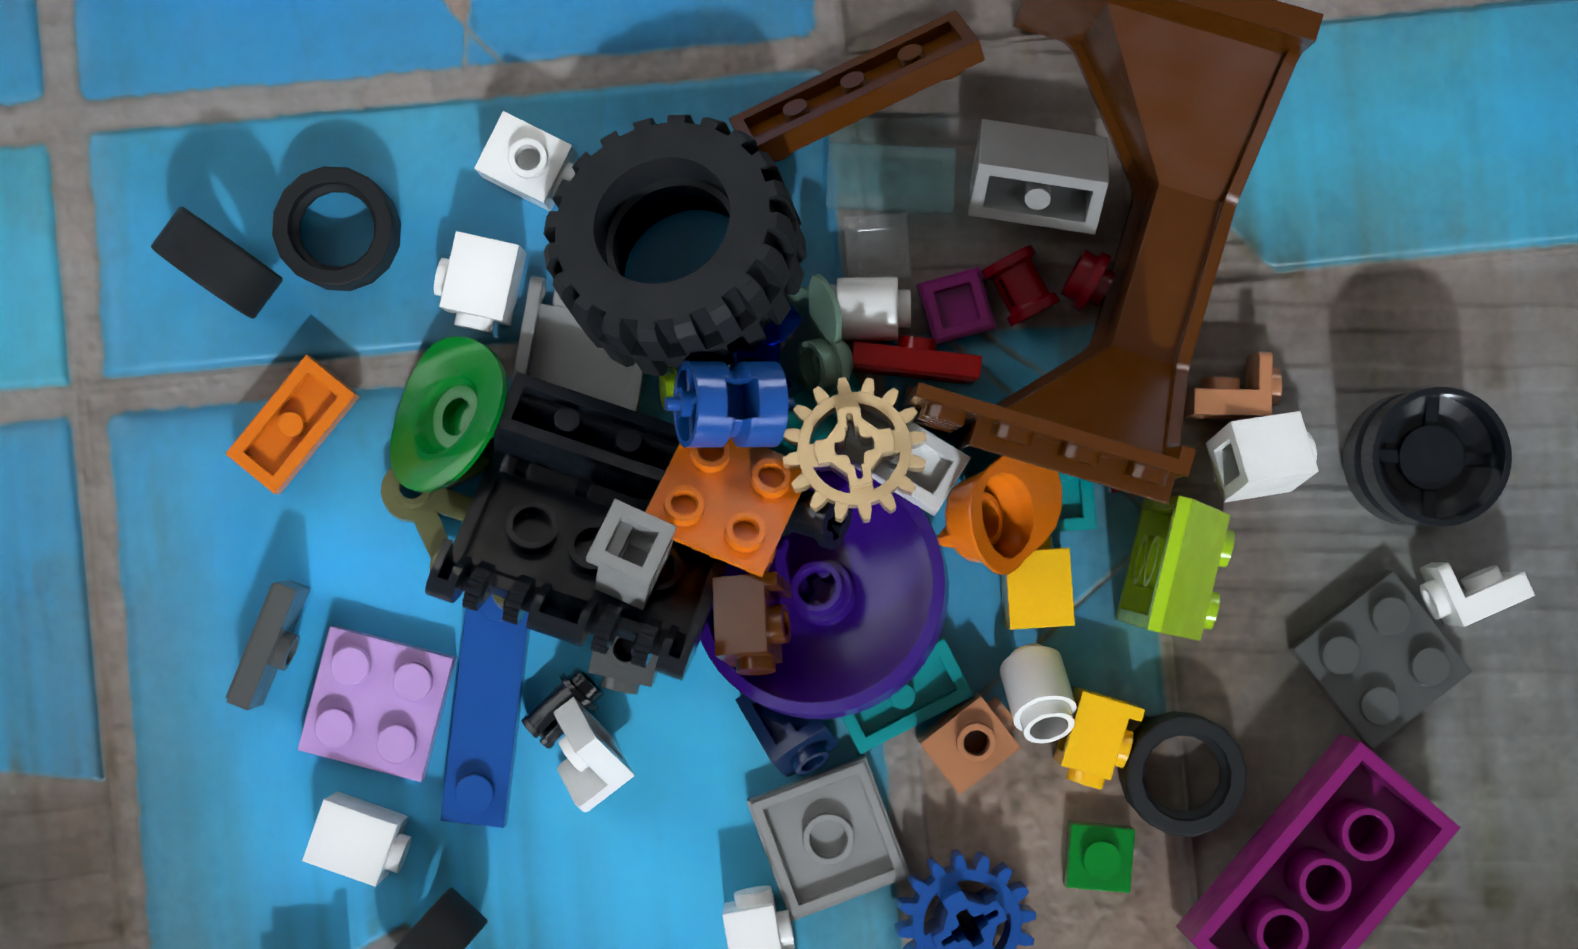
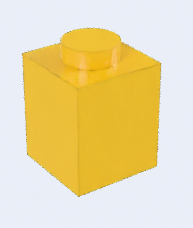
[1000,536,1075,630]

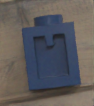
[735,694,839,777]

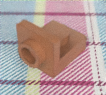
[1183,352,1282,420]

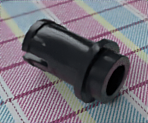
[521,667,604,749]

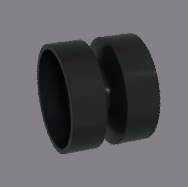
[1343,387,1512,526]

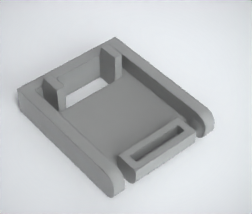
[512,276,645,412]

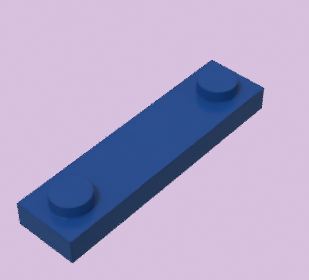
[440,594,530,828]

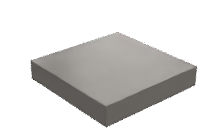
[747,755,910,922]

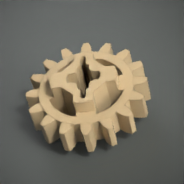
[782,377,927,523]

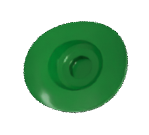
[390,336,507,493]

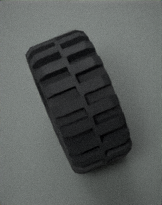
[543,115,806,376]

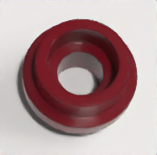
[1060,249,1116,312]

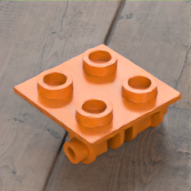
[645,437,802,578]

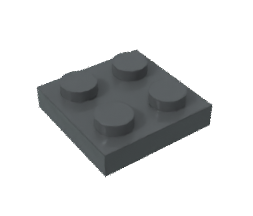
[1288,570,1472,750]

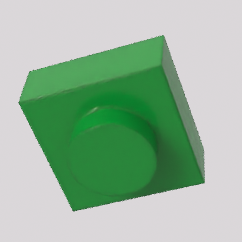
[1063,820,1135,893]

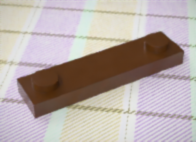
[728,10,985,162]

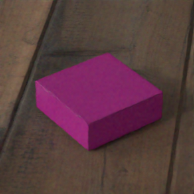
[916,267,996,345]

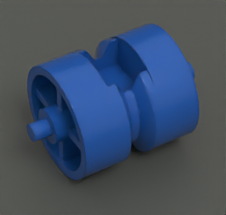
[664,360,795,448]

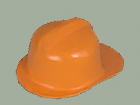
[937,455,1062,575]

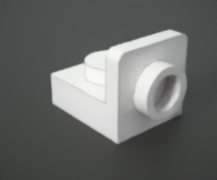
[1420,562,1535,627]
[553,697,635,812]

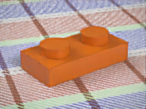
[225,355,361,494]

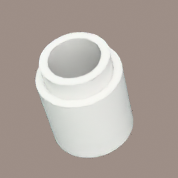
[830,277,911,341]
[1000,644,1077,743]

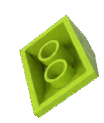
[1115,495,1235,641]

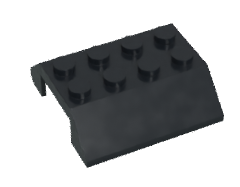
[425,372,728,681]

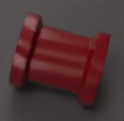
[981,245,1060,327]

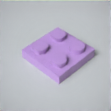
[297,625,457,782]

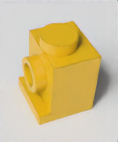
[1053,686,1145,789]

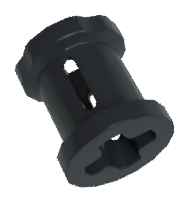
[782,490,852,550]

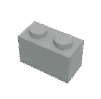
[968,119,1109,235]

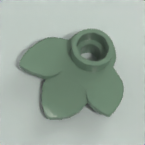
[779,274,854,395]

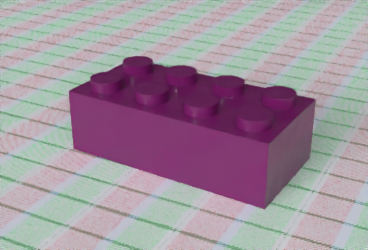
[1176,734,1461,949]

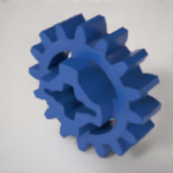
[894,849,1036,949]

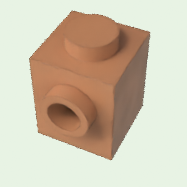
[916,691,1021,795]

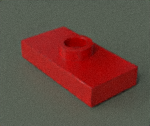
[851,336,982,385]

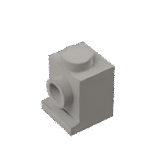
[586,499,677,610]

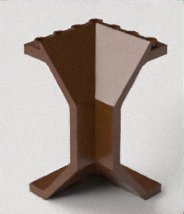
[900,0,1324,504]

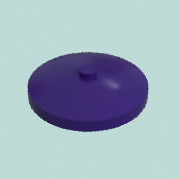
[700,468,949,719]

